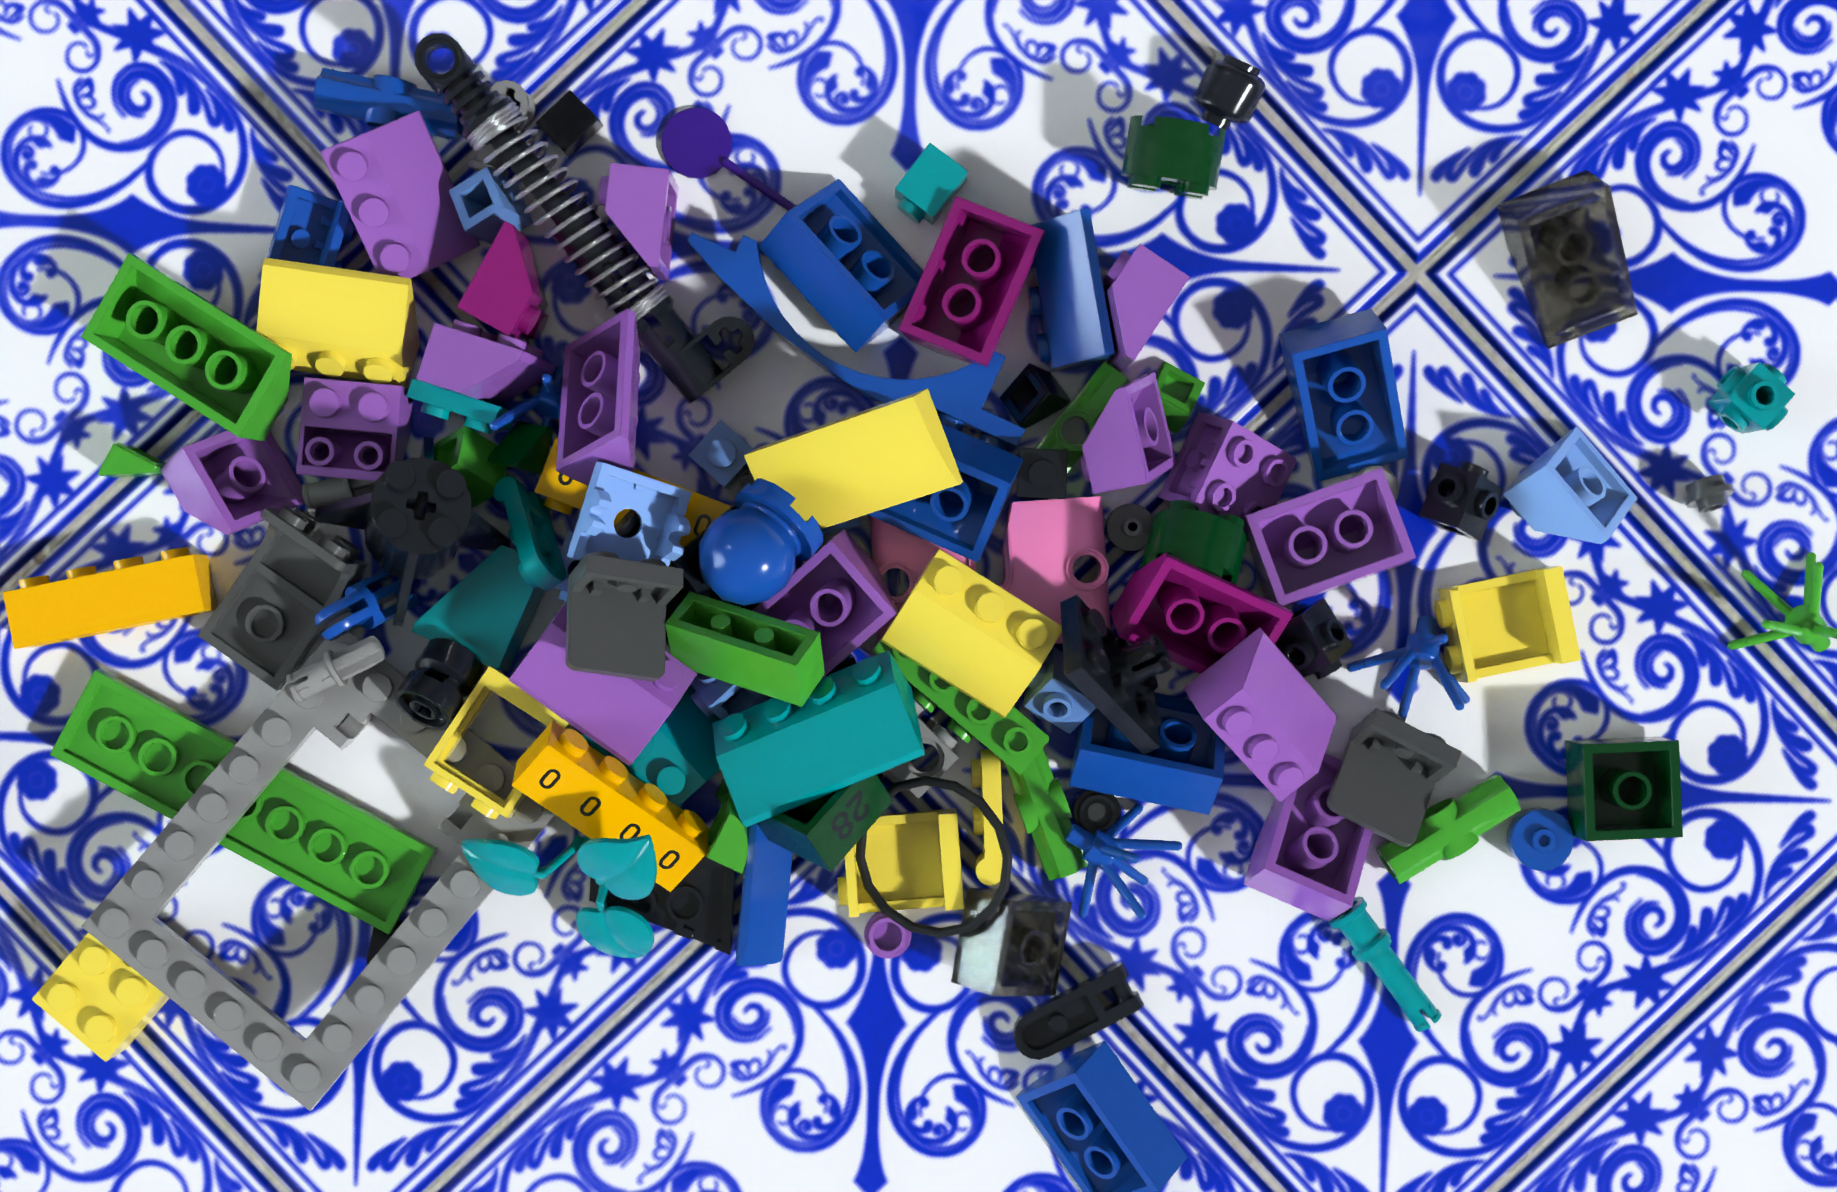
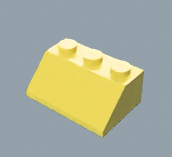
[256,258,420,386]
[880,549,1062,718]

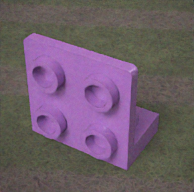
[1158,412,1296,541]

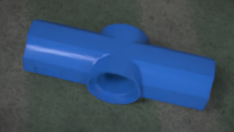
[314,68,463,141]

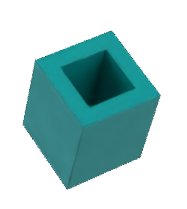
[895,143,968,225]

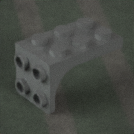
[197,506,368,690]

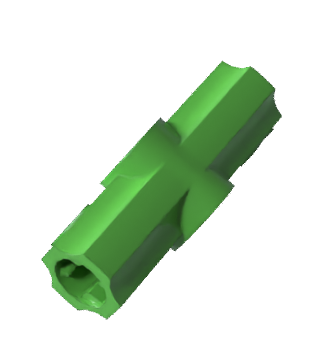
[1017,361,1130,500]
[1005,747,1087,881]
[1375,774,1521,884]

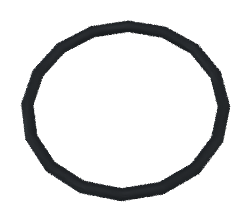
[855,776,1012,938]

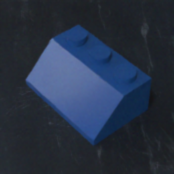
[758,179,923,353]
[1027,208,1115,373]
[867,423,1023,563]
[1069,693,1225,815]
[1016,1041,1187,1192]

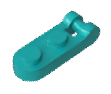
[493,476,566,591]

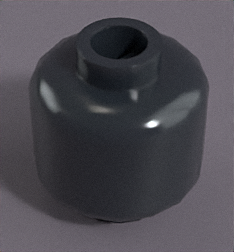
[1194,54,1265,130]

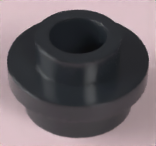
[1073,790,1121,834]

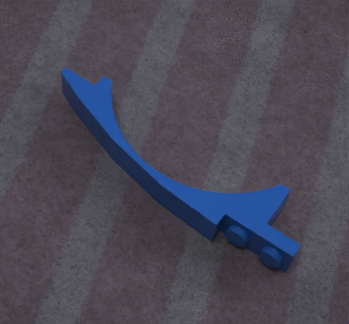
[687,232,1026,451]

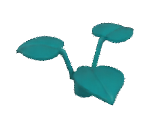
[461,834,657,958]

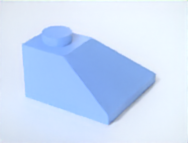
[1503,426,1637,544]

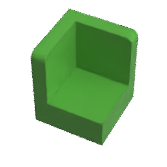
[434,426,507,507]

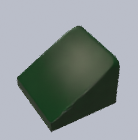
[488,421,554,474]

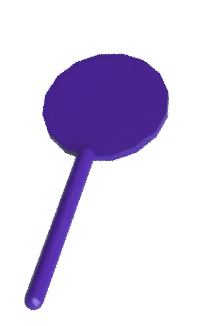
[662,108,797,211]

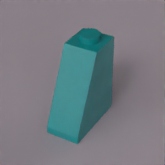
[411,545,545,672]

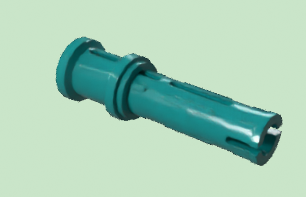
[1328,896,1442,1032]

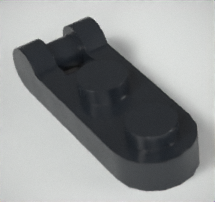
[1013,962,1144,1060]

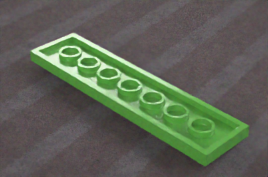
[50,669,438,934]

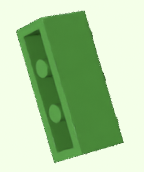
[665,592,825,707]

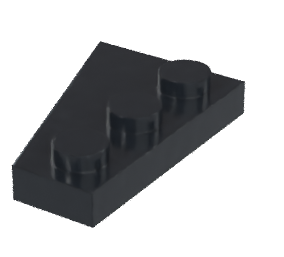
[589,856,736,955]

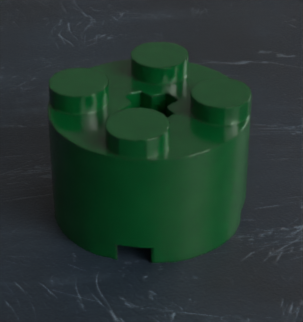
[1121,115,1226,199]
[1140,500,1247,585]

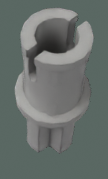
[302,478,376,514]
[286,636,386,702]

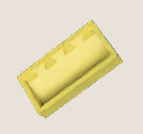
[744,388,963,529]

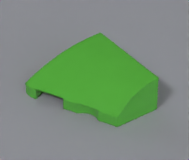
[706,778,748,874]

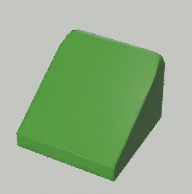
[1156,361,1205,433]
[98,443,166,478]

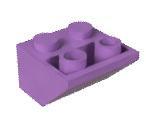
[416,320,557,406]
[296,377,413,481]

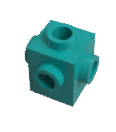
[1707,362,1795,434]

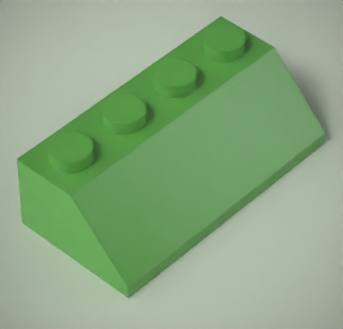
[81,253,292,441]

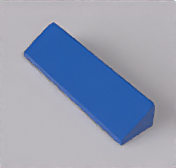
[735,823,793,966]

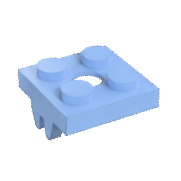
[567,461,692,566]

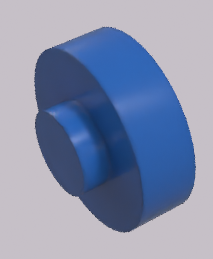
[1507,807,1574,871]

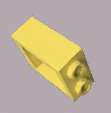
[423,666,572,821]

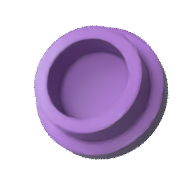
[864,912,912,958]

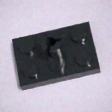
[1060,595,1171,755]

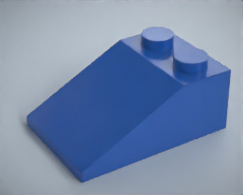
[1279,309,1409,482]

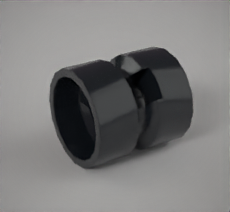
[394,638,484,730]

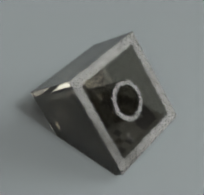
[951,888,1072,996]

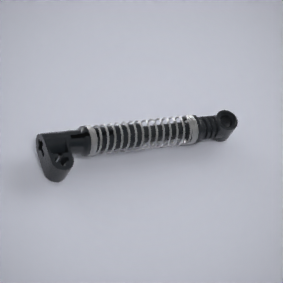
[414,33,755,404]

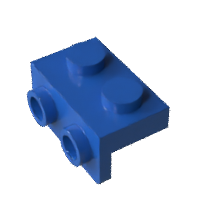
[261,185,355,275]

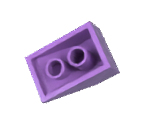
[1243,753,1373,922]

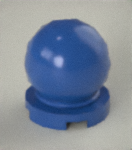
[699,478,824,606]

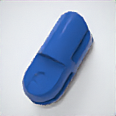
[314,570,420,641]

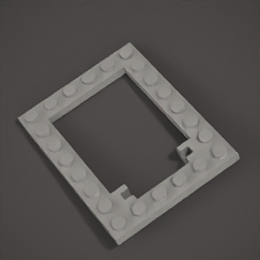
[81,632,555,1111]

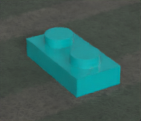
[406,378,514,434]

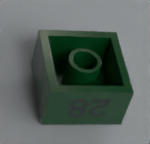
[1565,737,1683,841]
[757,774,893,872]

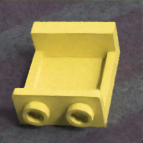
[1434,566,1581,683]
[837,808,964,918]

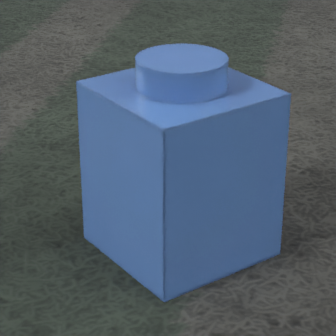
[449,166,534,245]
[688,419,754,490]

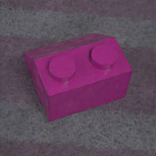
[457,221,549,343]

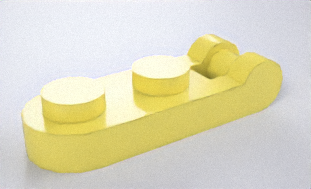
[971,749,1003,886]

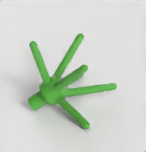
[1727,552,1837,652]

